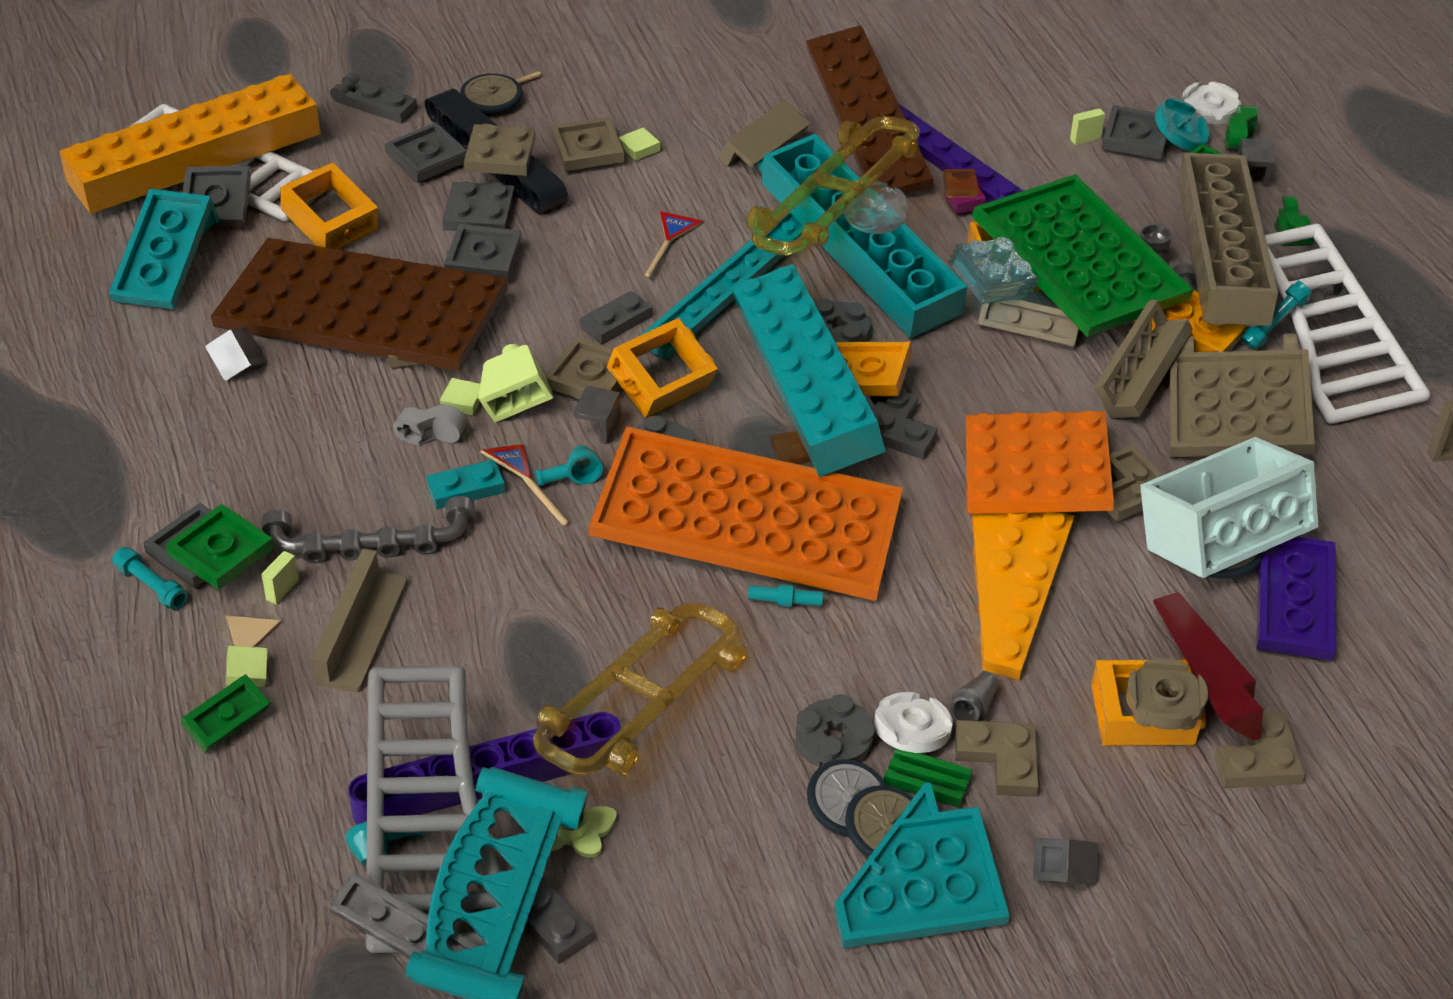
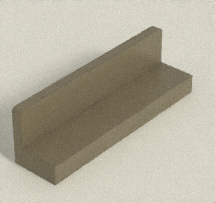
[312,549,407,692]

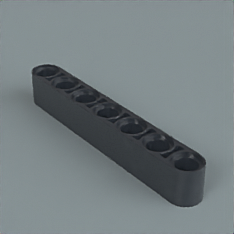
[424,88,568,214]

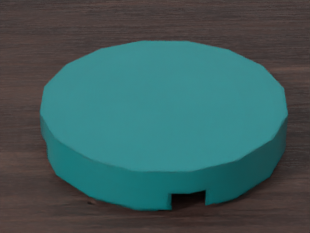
[1155,98,1210,151]

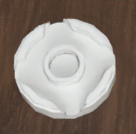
[1181,82,1241,124]
[874,692,953,753]

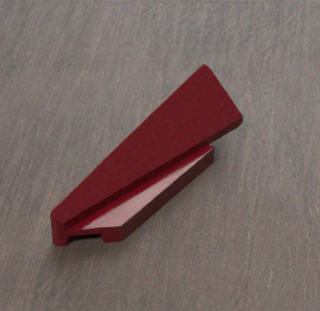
[1153,592,1264,741]

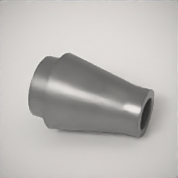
[951,671,999,721]

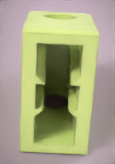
[478,344,553,423]

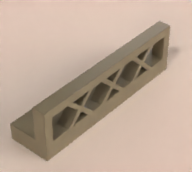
[1095,300,1193,418]

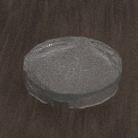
[843,181,908,234]

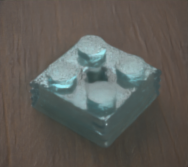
[948,237,1039,304]

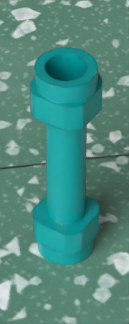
[1241,280,1312,351]
[112,547,188,610]

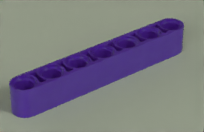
[348,712,621,824]

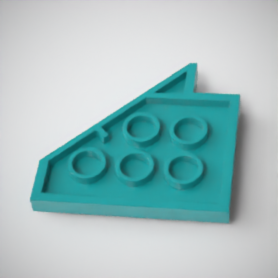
[834,782,1010,948]

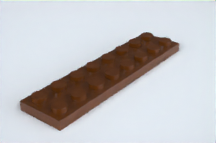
[806,25,934,201]

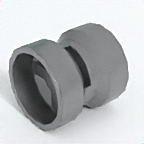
[1139,224,1172,262]

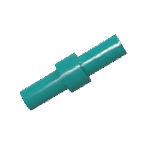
[748,584,823,607]

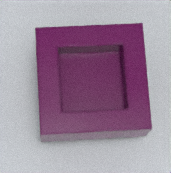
[944,180,986,214]

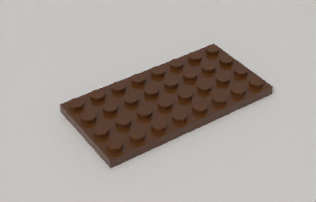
[211,238,508,371]

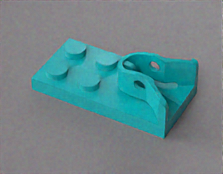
[108,189,219,310]

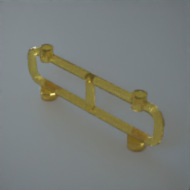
[747,116,919,255]
[533,603,747,776]

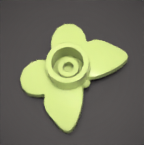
[552,806,617,858]

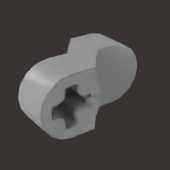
[393,404,468,446]

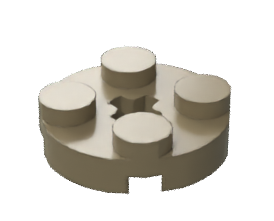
[1126,658,1208,730]

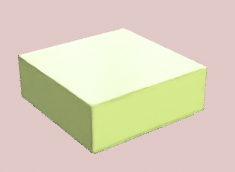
[1070,108,1105,145]
[618,127,660,161]
[440,378,480,416]
[261,551,299,605]
[225,645,267,687]

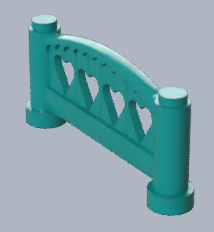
[405,767,589,999]

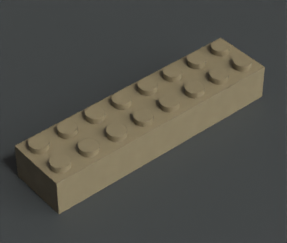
[1178,153,1278,327]

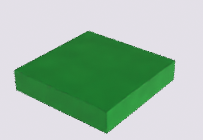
[166,504,274,590]

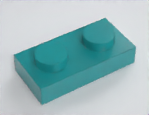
[426,460,505,510]

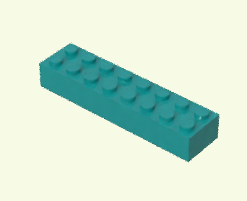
[762,133,968,339]
[732,264,886,477]

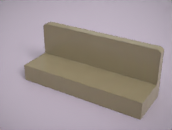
[719,100,810,167]
[977,292,1079,348]

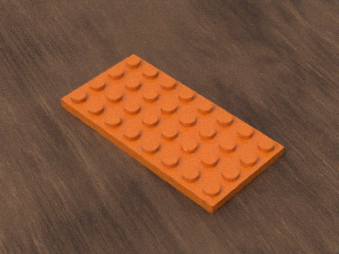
[588,426,903,601]

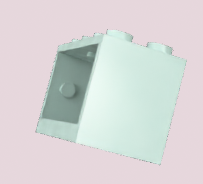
[1140,437,1318,578]

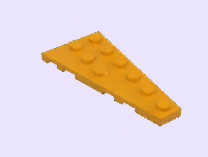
[971,512,1075,680]

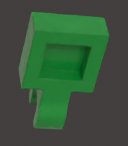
[1275,196,1315,247]

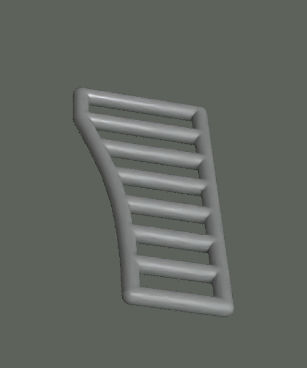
[366,665,501,953]

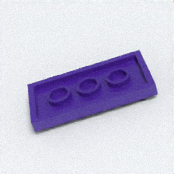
[1256,536,1336,661]

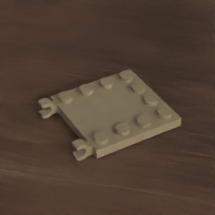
[1170,333,1315,457]

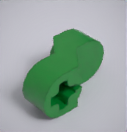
[1224,105,1258,150]

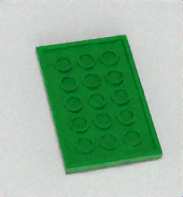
[972,174,1194,337]

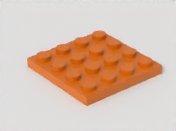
[966,410,1114,514]

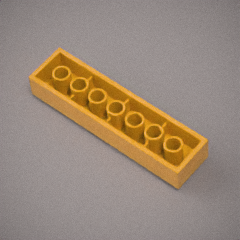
[59,74,321,214]

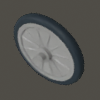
[807,759,887,837]

